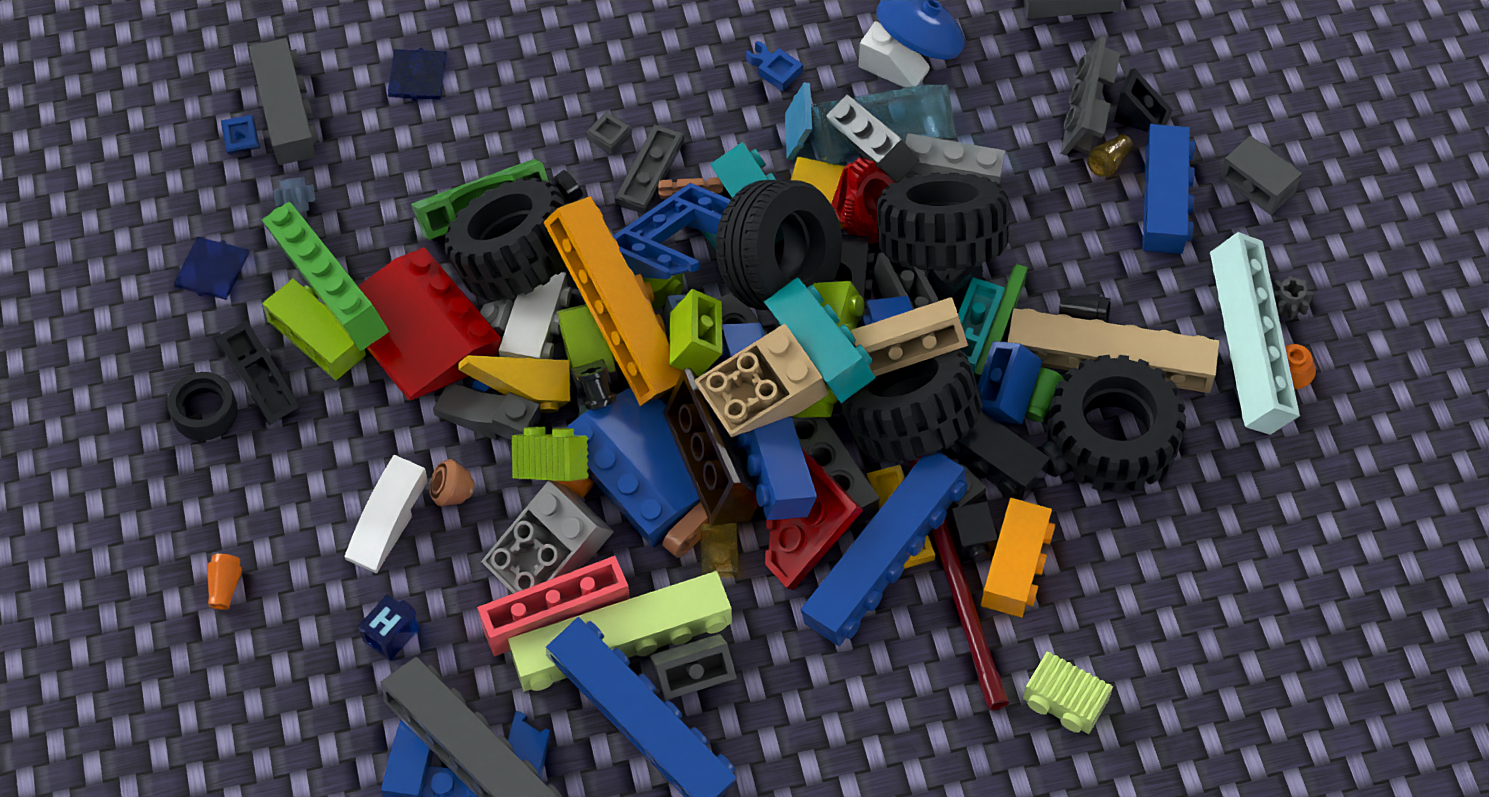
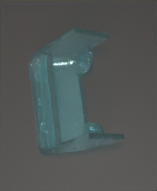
[811,84,956,164]

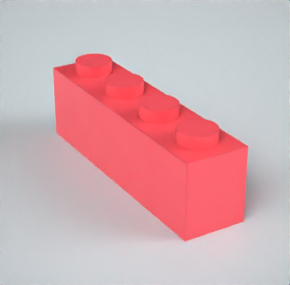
[477,556,630,656]

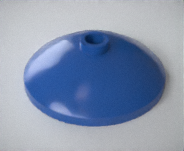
[876,0,965,60]

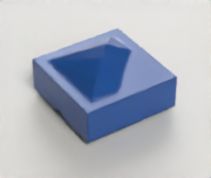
[221,115,260,154]

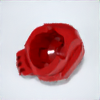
[831,157,895,244]

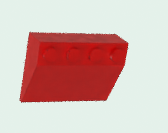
[358,247,502,401]

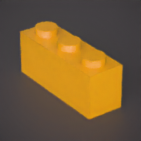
[980,498,1056,618]

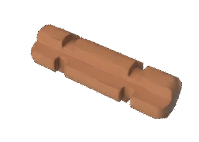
[658,177,723,199]

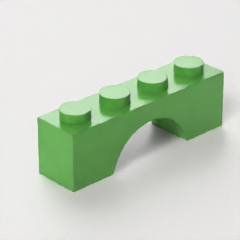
[411,159,549,240]

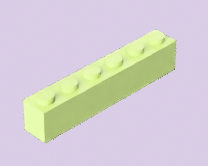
[508,571,732,692]

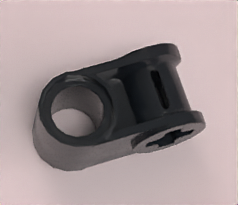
[570,359,616,409]

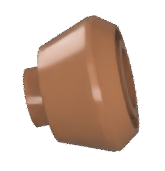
[430,459,475,507]

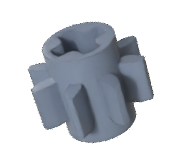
[273,177,315,212]

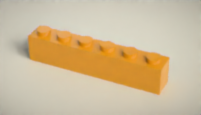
[543,196,682,406]

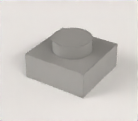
[480,298,514,335]

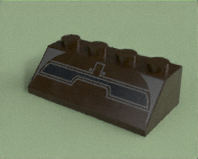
[663,368,758,526]

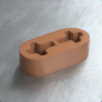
[662,501,714,558]

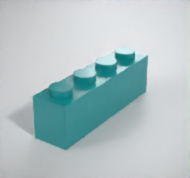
[764,277,876,403]

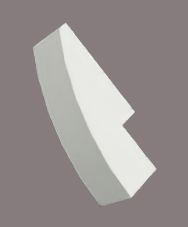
[345,455,428,574]

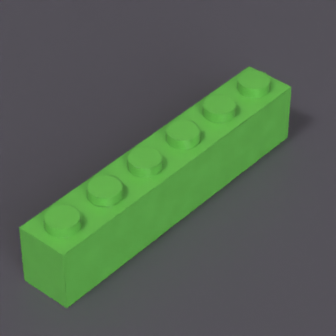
[262,201,390,351]

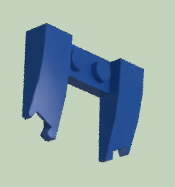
[612,183,731,279]
[381,711,550,797]

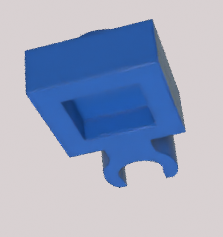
[746,41,803,91]

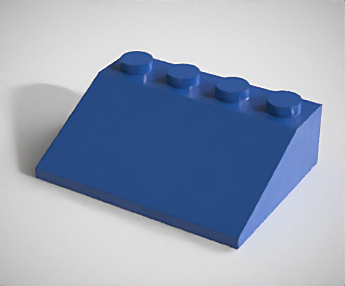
[566,388,700,548]

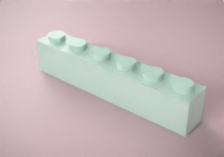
[1210,232,1300,435]

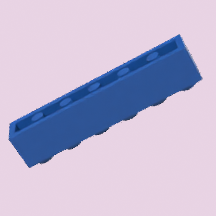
[717,323,817,520]
[800,451,968,647]
[546,616,736,797]

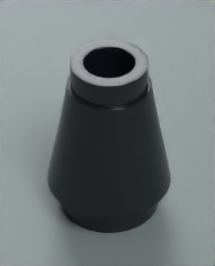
[1059,293,1111,323]

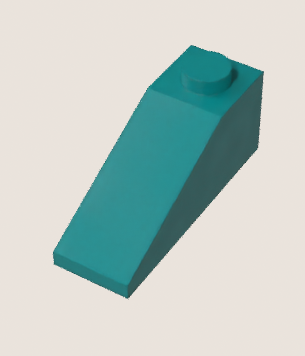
[958,277,1005,374]

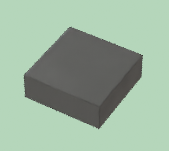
[586,112,632,155]

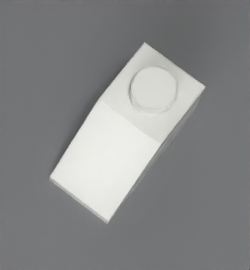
[858,21,930,92]

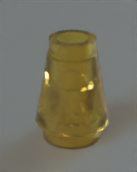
[1087,134,1133,177]

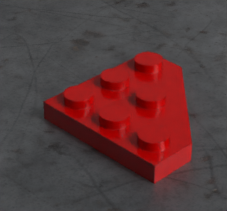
[765,446,863,590]

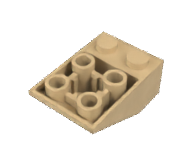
[694,324,828,437]

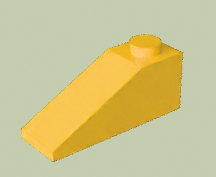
[458,356,570,413]

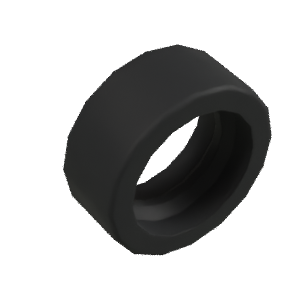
[168,372,237,441]

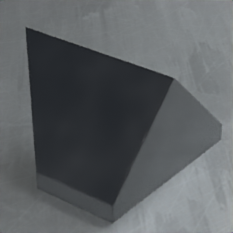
[1114,68,1172,132]

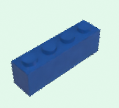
[1143,124,1195,254]

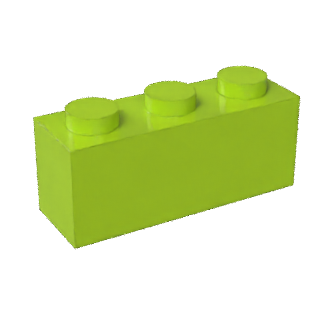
[262,279,366,381]

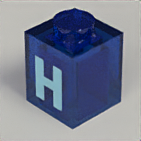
[358,594,419,661]

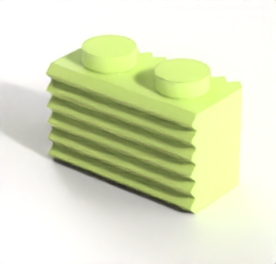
[1023,652,1113,734]

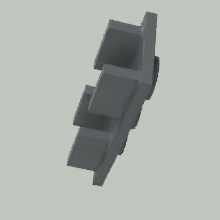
[1060,36,1120,156]

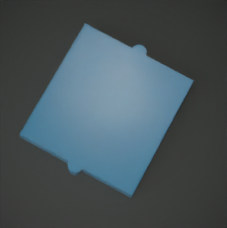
[785,82,812,160]

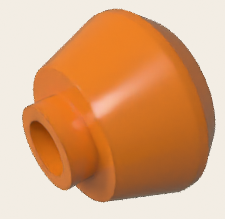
[1285,344,1316,389]

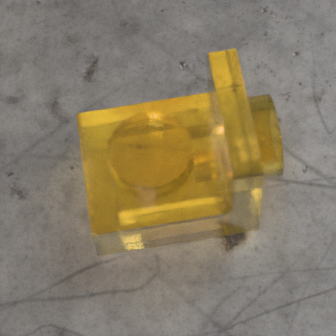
[701,523,738,578]

